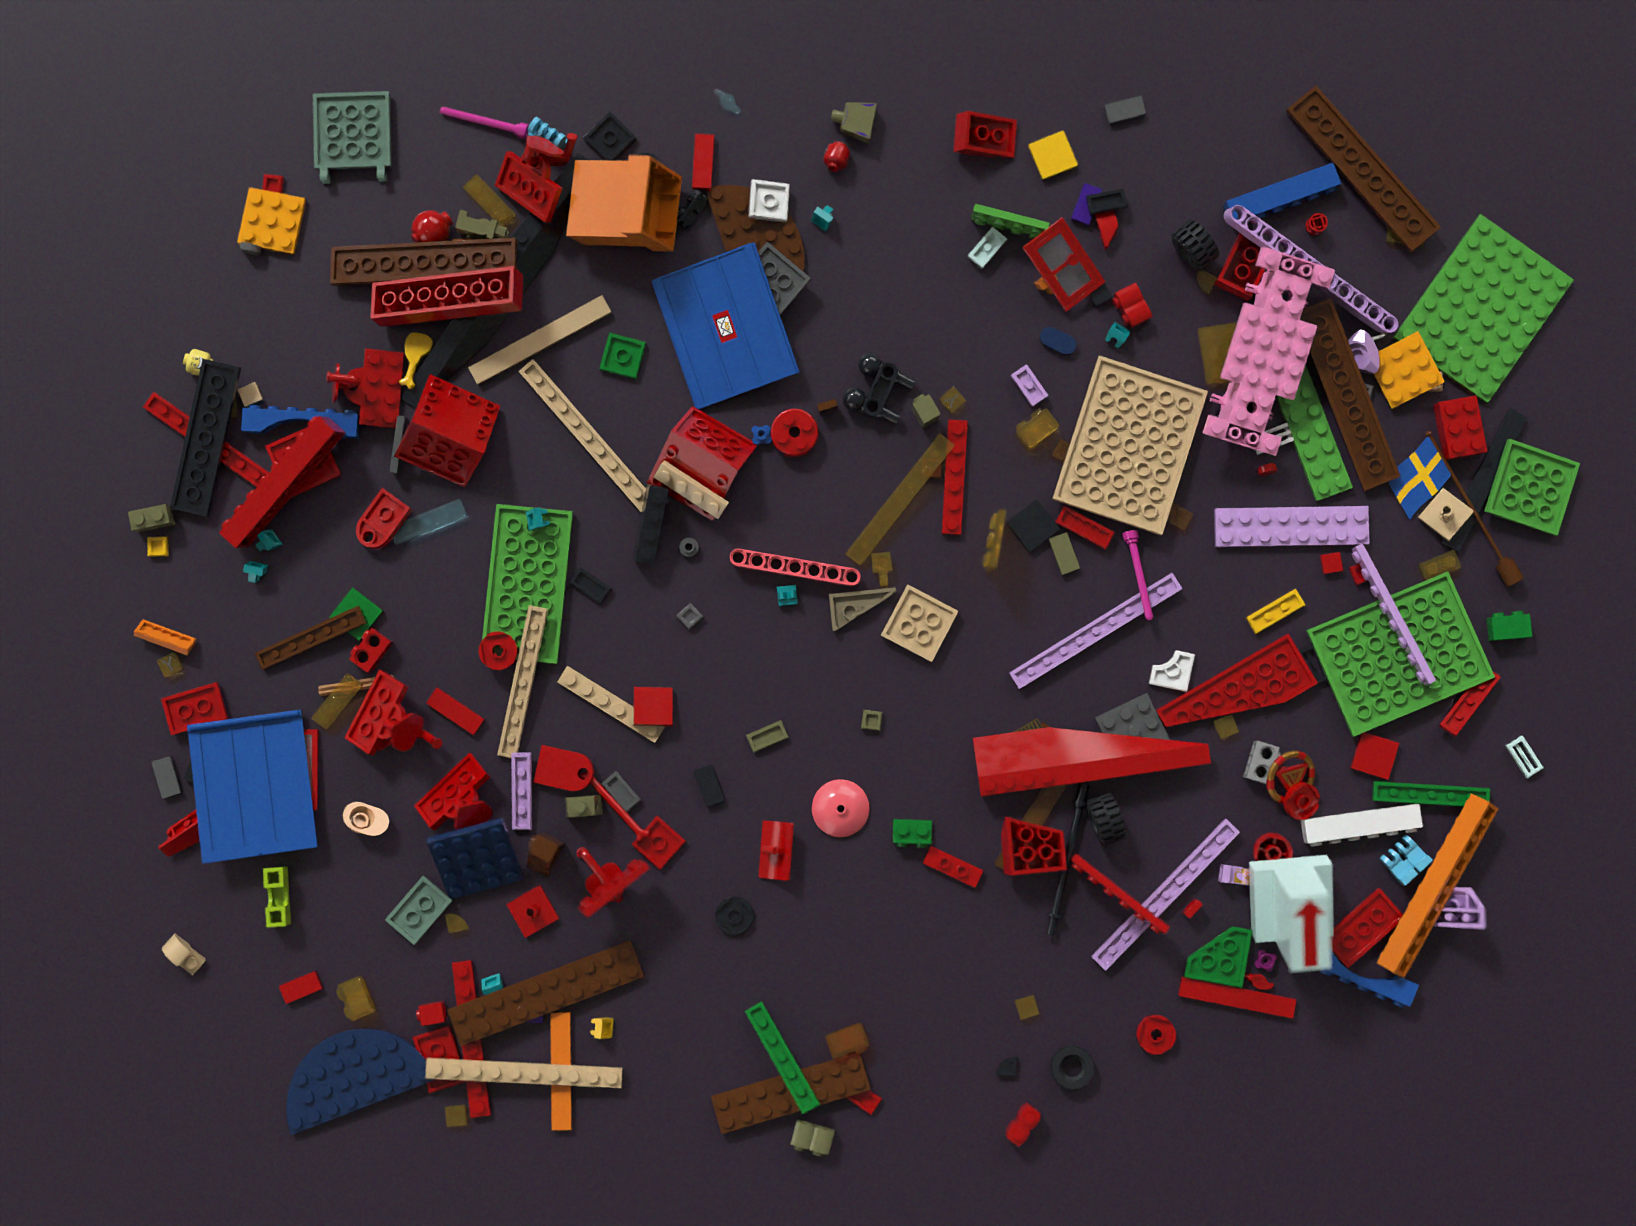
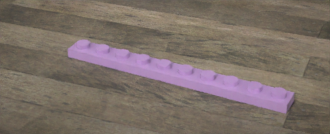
[1009,573,1182,689]
[1091,819,1240,971]

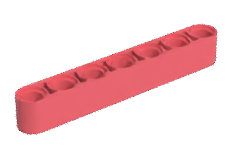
[730,549,860,587]

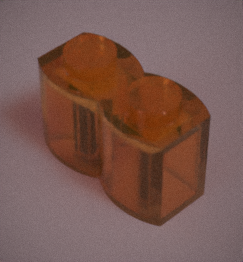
[825,1022,870,1060]

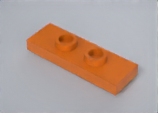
[134,619,196,656]

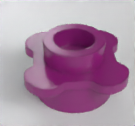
[1255,950,1277,972]

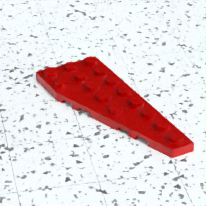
[1156,633,1318,727]

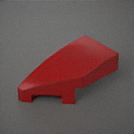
[1095,211,1118,249]

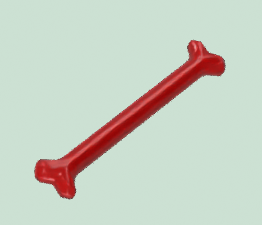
[579,770,650,843]

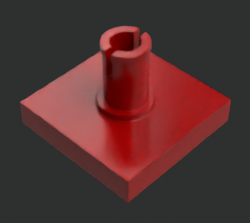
[506,885,559,938]

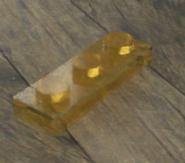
[463,174,516,227]
[311,673,363,730]

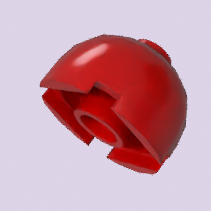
[1253,832,1293,861]

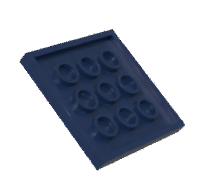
[426,818,524,899]

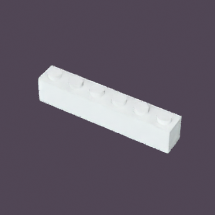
[1301,804,1423,846]

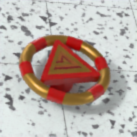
[1266,750,1315,804]

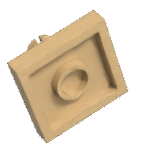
[1418,488,1474,542]

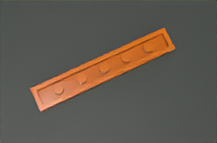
[551,1012,572,1130]

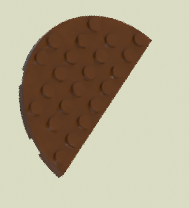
[705,185,804,313]

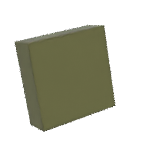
[861,710,882,731]

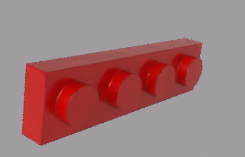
[1439,672,1501,738]

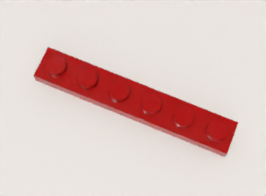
[942,419,967,535]

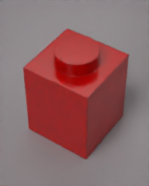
[416,1001,447,1026]

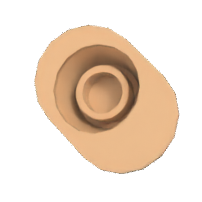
[343,802,389,836]

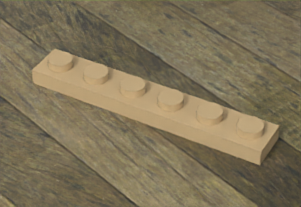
[557,666,665,743]

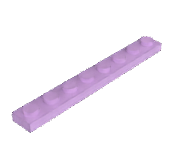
[1352,543,1436,685]

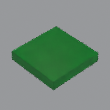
[599,333,646,380]
[329,587,383,641]

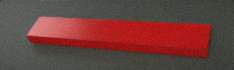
[1178,976,1297,1019]

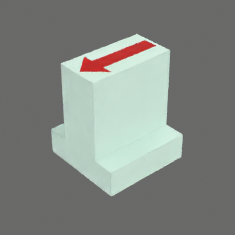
[1249,855,1334,971]

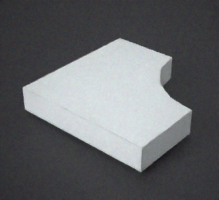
[1149,650,1195,692]

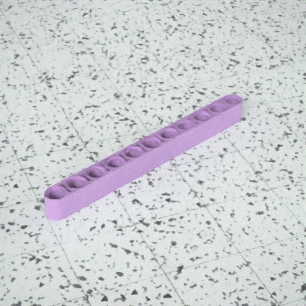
[1224,205,1398,334]

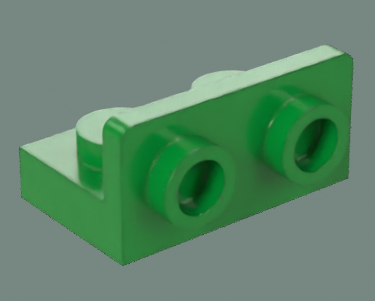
[893,819,932,848]

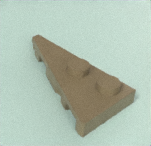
[829,587,896,631]

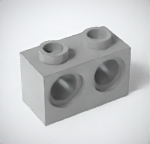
[1243,741,1281,784]

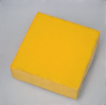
[147,537,169,557]

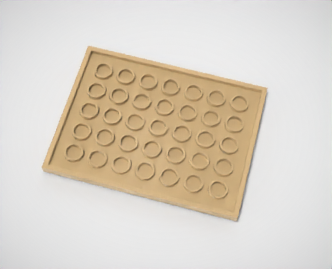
[1052,356,1208,535]

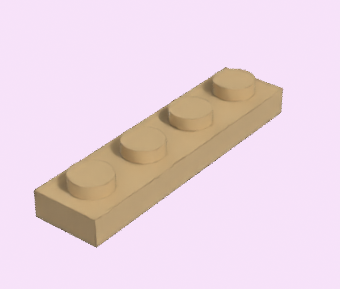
[654,460,729,519]

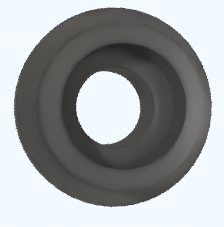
[679,538,699,557]

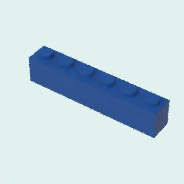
[1223,163,1341,220]

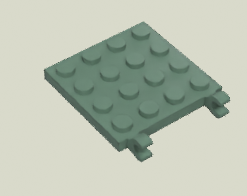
[313,91,392,184]

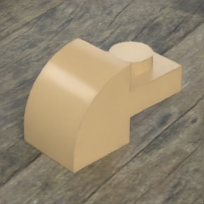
[162,933,206,975]

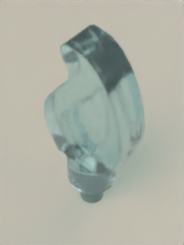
[715,89,740,113]

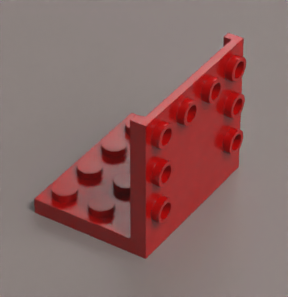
[394,374,500,487]
[647,406,757,521]

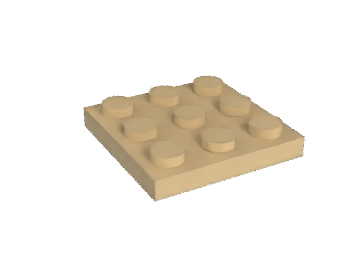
[881,584,958,662]

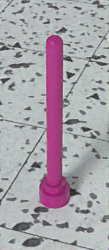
[440,107,529,139]
[1123,530,1153,621]

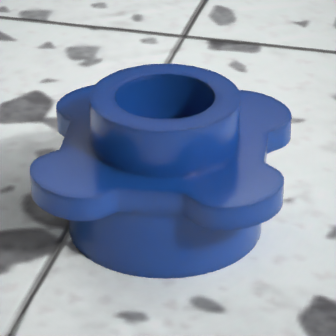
[751,425,771,445]

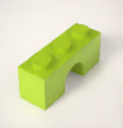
[263,866,291,927]

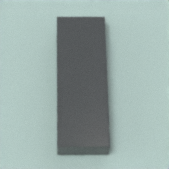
[390,416,408,475]

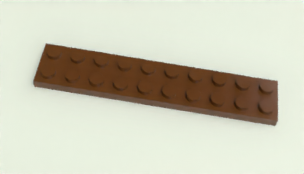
[1286,85,1441,253]
[330,238,517,286]
[1300,298,1401,491]
[447,940,644,1046]

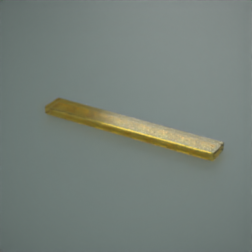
[846,434,955,566]

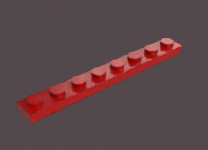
[452,960,491,1118]

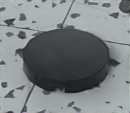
[715,896,754,935]

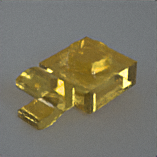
[871,552,892,587]

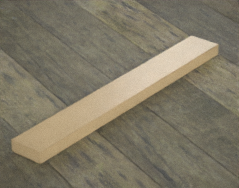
[468,295,612,385]
[497,605,549,758]

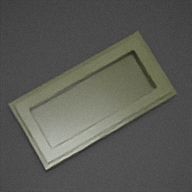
[1048,532,1080,575]
[746,720,789,753]

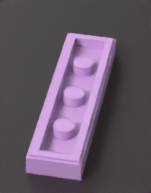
[511,753,532,830]

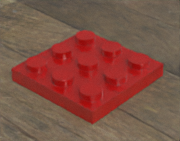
[265,427,342,498]

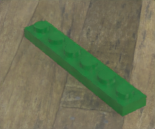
[1372,781,1490,806]
[745,1001,820,1114]

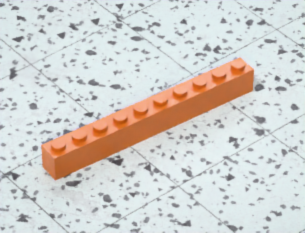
[1377,794,1499,978]

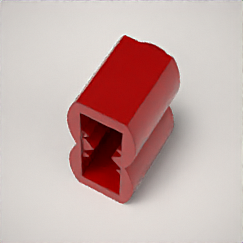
[1112,283,1153,329]
[1005,1103,1041,1146]

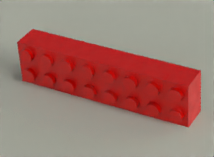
[370,266,523,327]
[219,416,346,548]

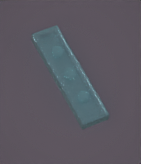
[393,499,468,545]

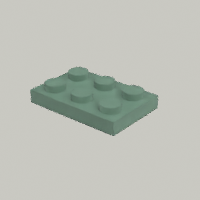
[385,875,453,945]

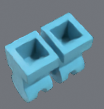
[528,117,567,151]
[1379,835,1433,886]

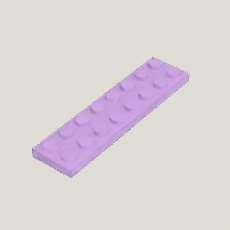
[1214,506,1369,547]

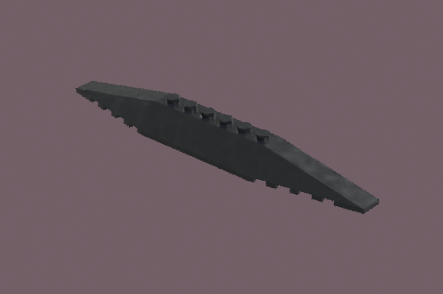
[401,153,588,409]

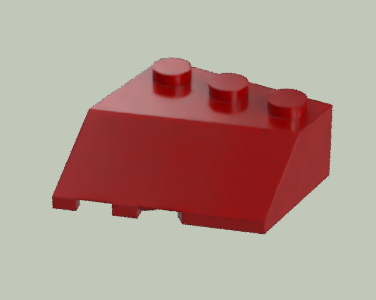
[1001,817,1067,875]

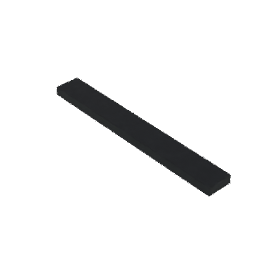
[1440,408,1527,552]

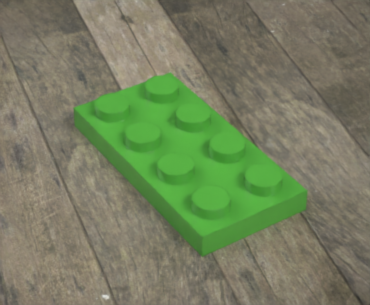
[971,204,1049,239]

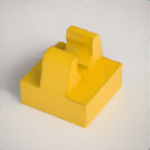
[590,1017,614,1039]

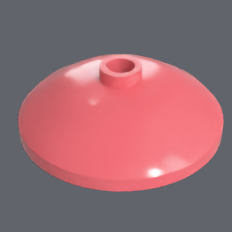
[812,779,869,837]

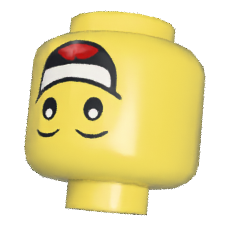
[183,349,213,376]

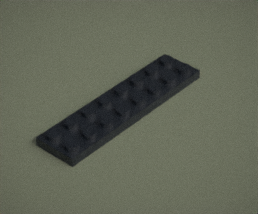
[170,358,241,517]

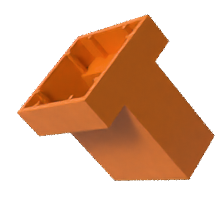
[566,156,682,252]

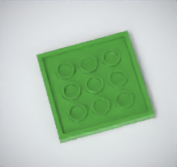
[1484,439,1580,536]

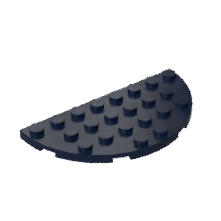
[286,1028,435,1135]

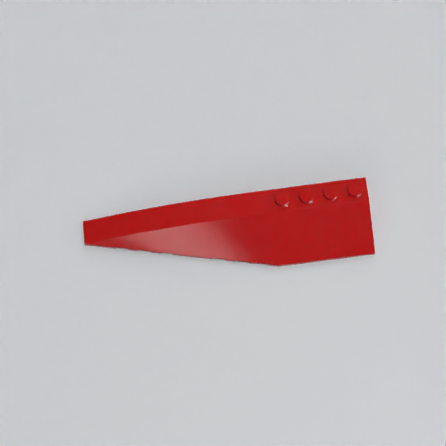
[973,727,1211,796]

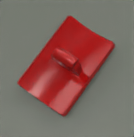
[758,820,794,881]

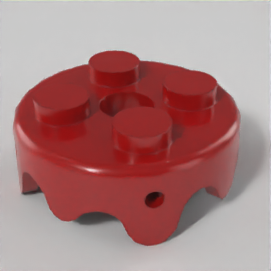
[771,408,818,457]

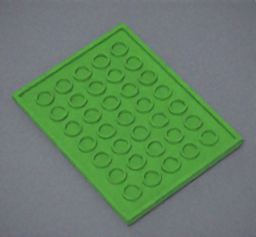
[1393,214,1574,404]
[1306,572,1495,737]

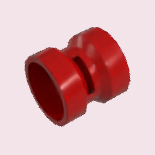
[1305,213,1328,236]

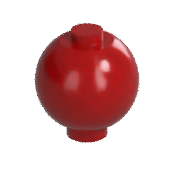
[411,210,453,243]

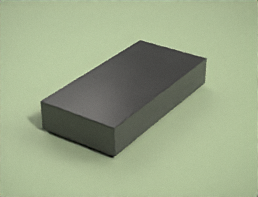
[1104,96,1146,125]
[151,756,182,799]
[601,771,641,812]

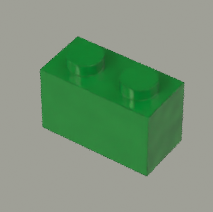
[1486,611,1532,641]

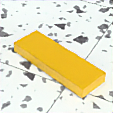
[1246,589,1305,634]

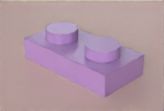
[1011,364,1048,407]

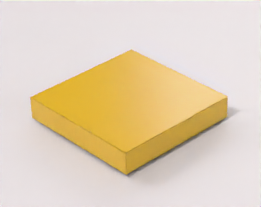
[1028,130,1078,181]

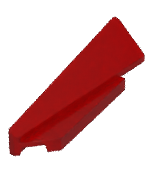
[158,810,200,857]

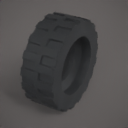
[1050,1045,1094,1090]

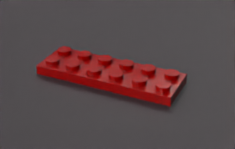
[1071,854,1170,935]

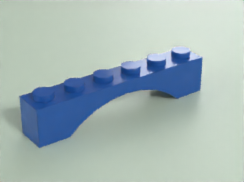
[241,405,361,439]
[1321,948,1419,1008]

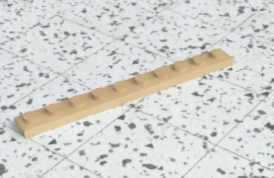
[519,359,646,512]
[426,1058,622,1088]

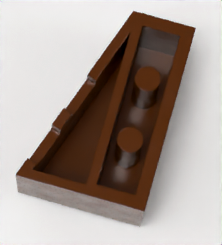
[527,832,565,877]

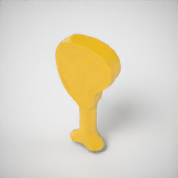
[399,333,434,389]

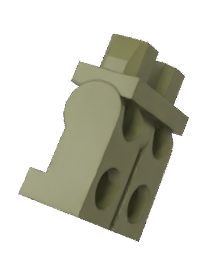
[455,209,509,240]

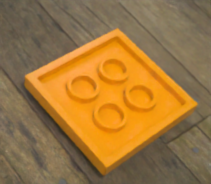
[237,187,306,255]
[1374,331,1445,409]

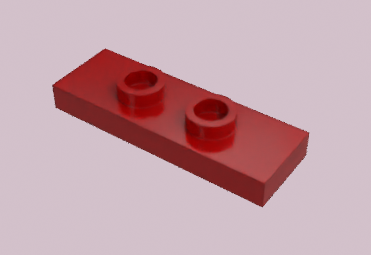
[1055,505,1115,550]
[923,846,983,887]

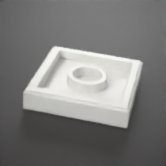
[748,179,789,223]

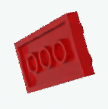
[1330,888,1403,968]

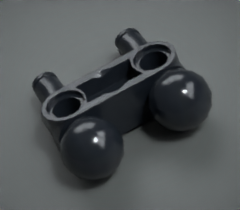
[843,353,916,424]

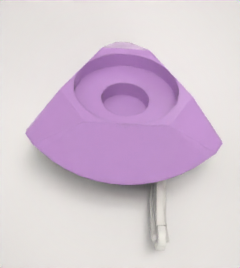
[1348,330,1386,374]

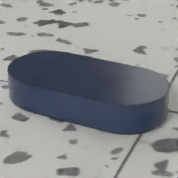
[1040,327,1076,355]

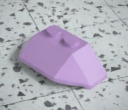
[1434,887,1486,929]

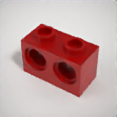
[349,628,394,673]

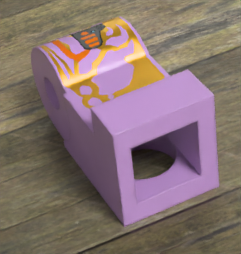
[1218,864,1250,885]

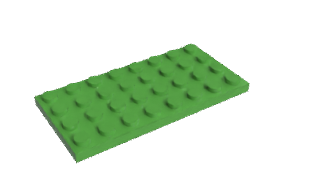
[482,504,573,664]

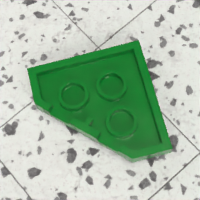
[1184,926,1252,988]

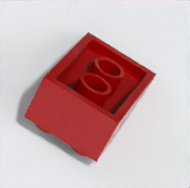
[954,111,1017,158]

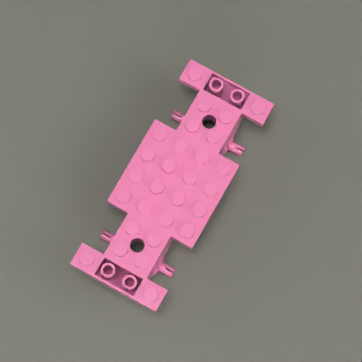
[1203,247,1335,456]

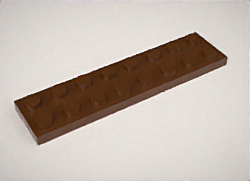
[711,1052,871,1134]

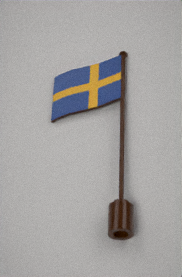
[1388,431,1524,587]

